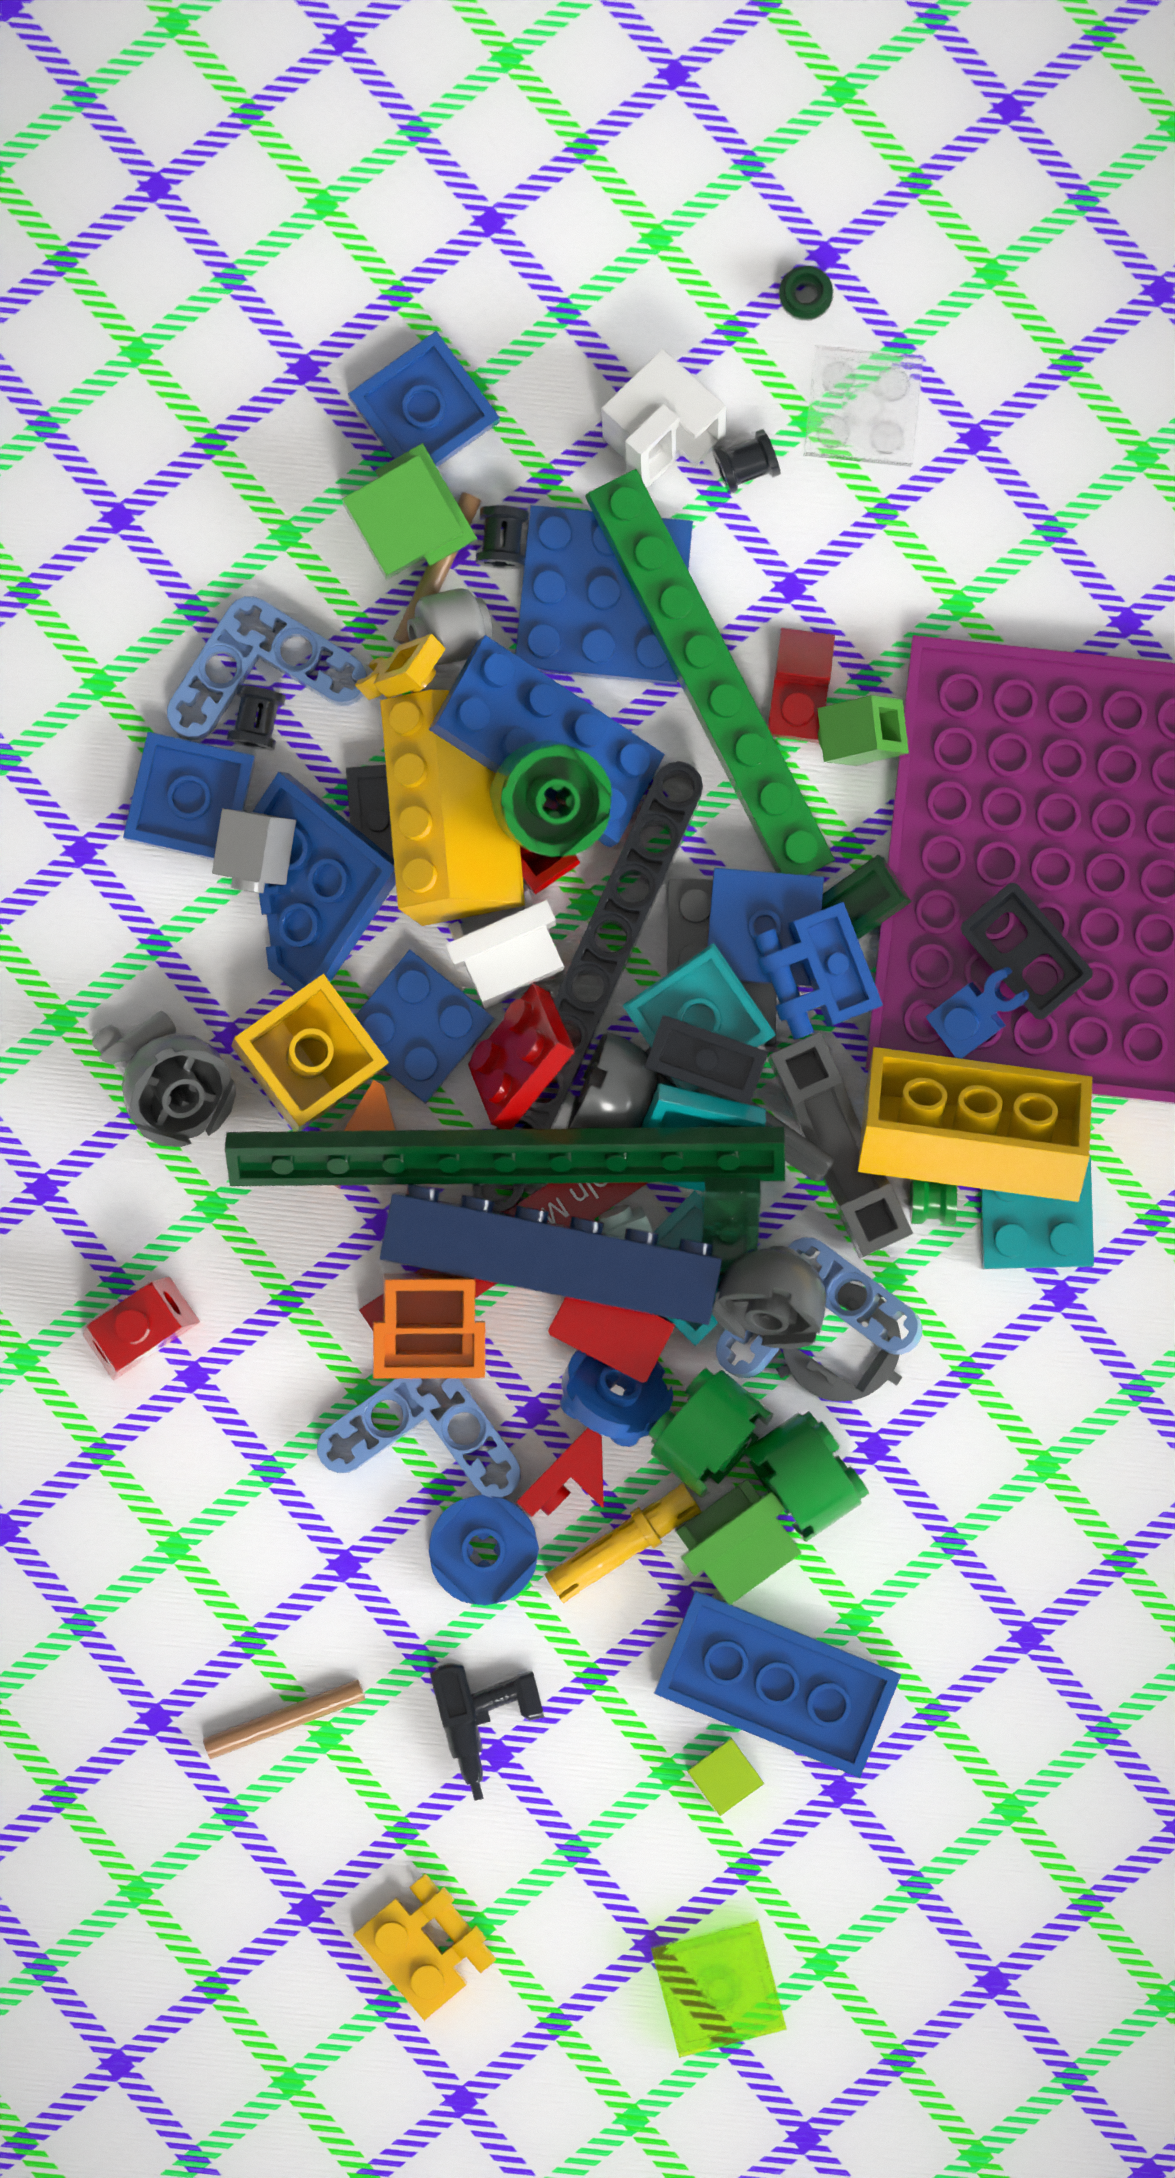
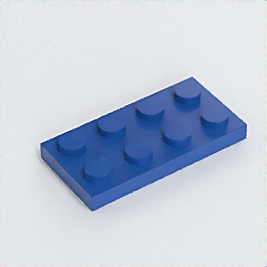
[428,635,665,848]
[654,1590,901,1778]

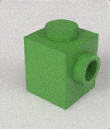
[818,695,909,766]

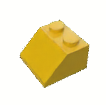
[231,974,389,1131]

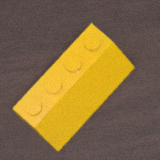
[380,689,525,926]

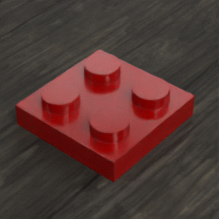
[467,983,575,1129]

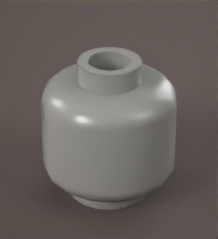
[407,588,492,665]

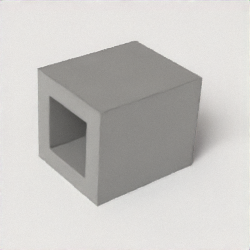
[212,808,296,893]

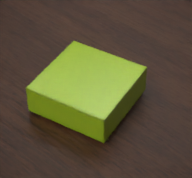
[687,1738,764,1816]

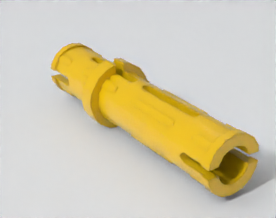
[544,1483,702,1604]

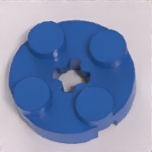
[560,1350,674,1447]
[428,1495,539,1606]

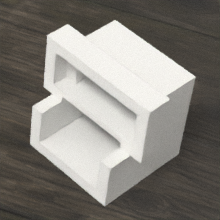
[601,348,726,489]
[445,890,564,1009]

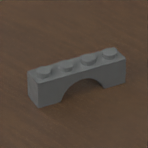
[768,1032,914,1259]

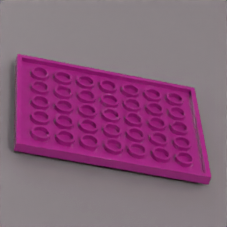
[865,635,1175,1105]

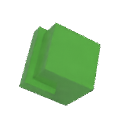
[342,443,477,580]
[675,1479,802,1606]

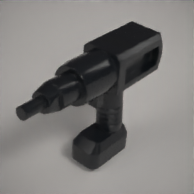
[430,1663,544,1801]

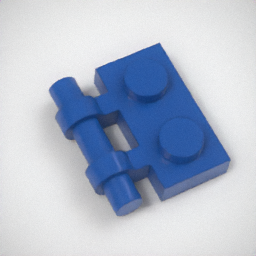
[754,902,883,1040]

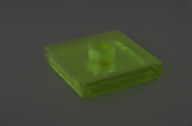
[651,1919,787,2058]

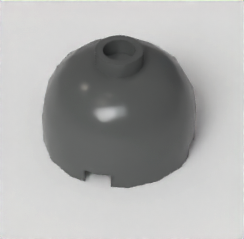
[566,1031,658,1129]
[121,1034,236,1147]
[712,1246,827,1349]

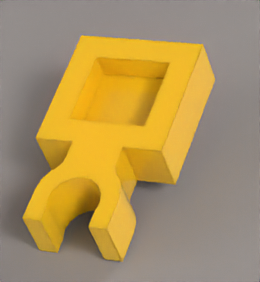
[355,633,446,700]

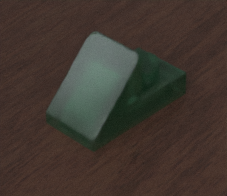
[701,1177,761,1275]

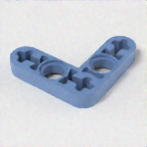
[167,596,367,740]
[716,1237,923,1378]
[317,1378,521,1498]

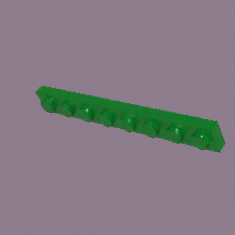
[585,469,835,875]

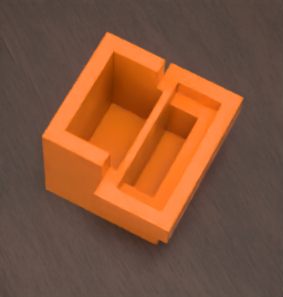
[373,1273,485,1379]

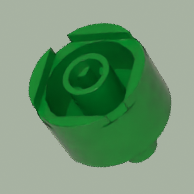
[489,740,612,857]
[648,1368,774,1498]
[743,1411,869,1542]

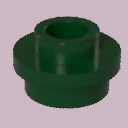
[779,266,833,321]

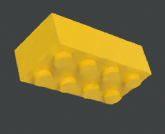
[858,1047,1093,1202]

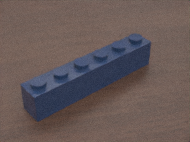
[379,1184,723,1325]

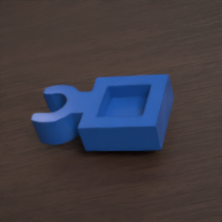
[925,967,1029,1059]

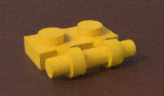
[353,1873,497,2021]

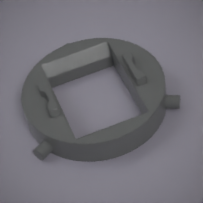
[776,1282,902,1401]

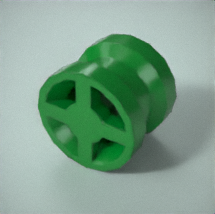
[909,1179,957,1225]

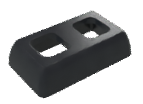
[960,883,1093,1019]

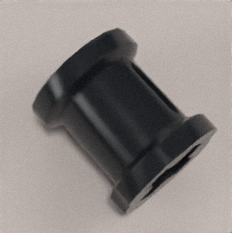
[712,429,781,494]
[475,505,529,569]
[227,685,286,750]

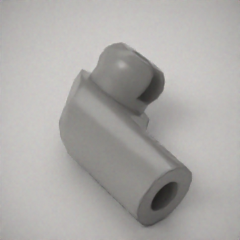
[92,1011,177,1064]

